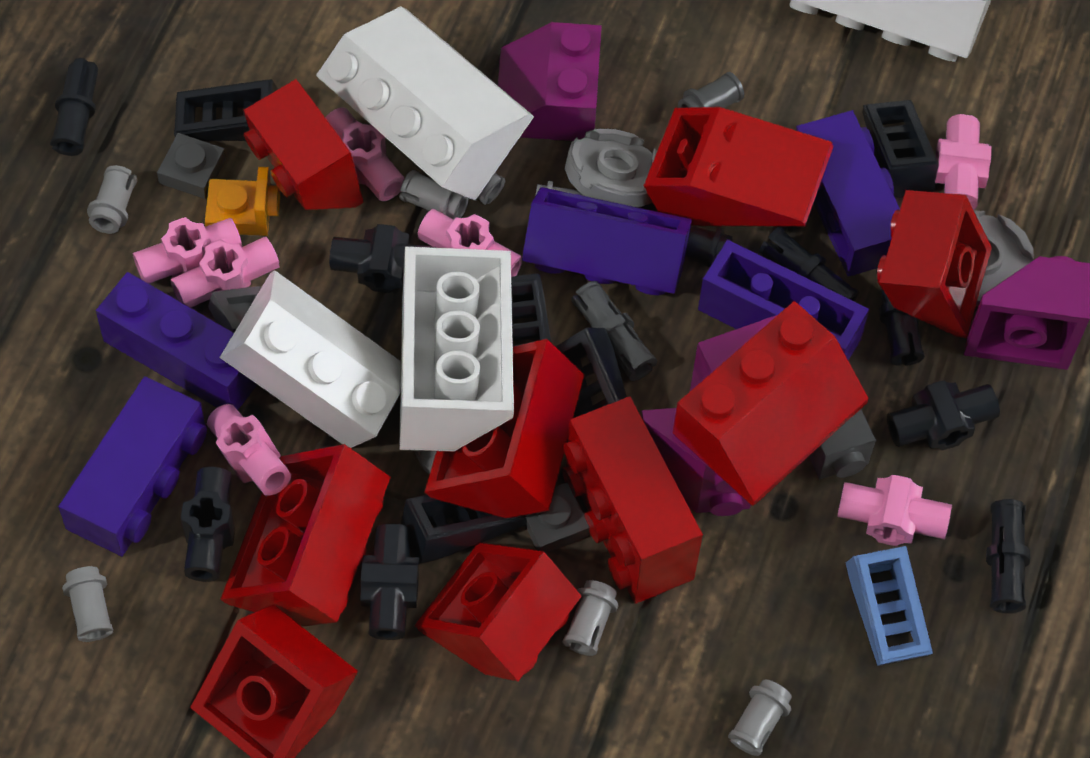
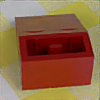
[643,107,834,226]

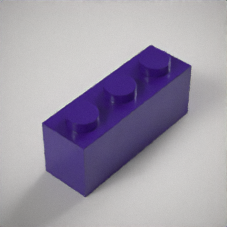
[795,110,900,277]
[522,187,692,295]
[698,239,869,360]
[95,272,258,410]
[58,376,207,557]

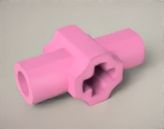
[325,107,405,201]
[935,114,991,210]
[418,209,522,277]
[132,217,242,284]
[170,237,280,308]
[207,404,291,496]
[837,475,952,546]

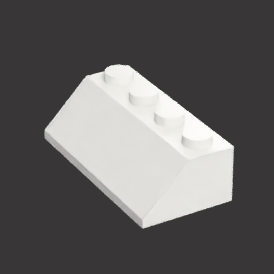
[789,0,991,62]
[316,6,534,200]
[400,247,514,451]

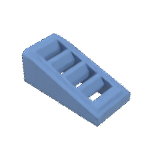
[845,546,933,666]

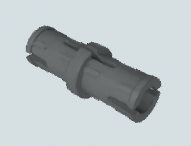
[571,281,658,381]

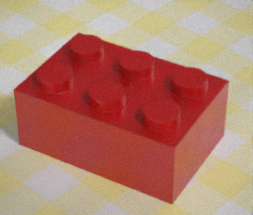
[562,396,703,604]

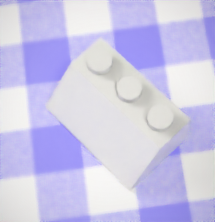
[220,270,401,448]

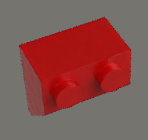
[243,79,364,210]
[877,190,992,338]
[415,543,582,682]
[190,604,358,758]

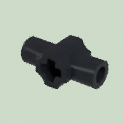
[329,224,437,293]
[887,380,1000,450]
[181,467,235,582]
[360,524,419,640]

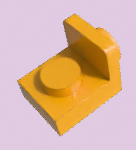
[205,166,280,236]

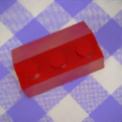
[673,301,869,506]
[425,339,584,518]
[220,444,391,626]

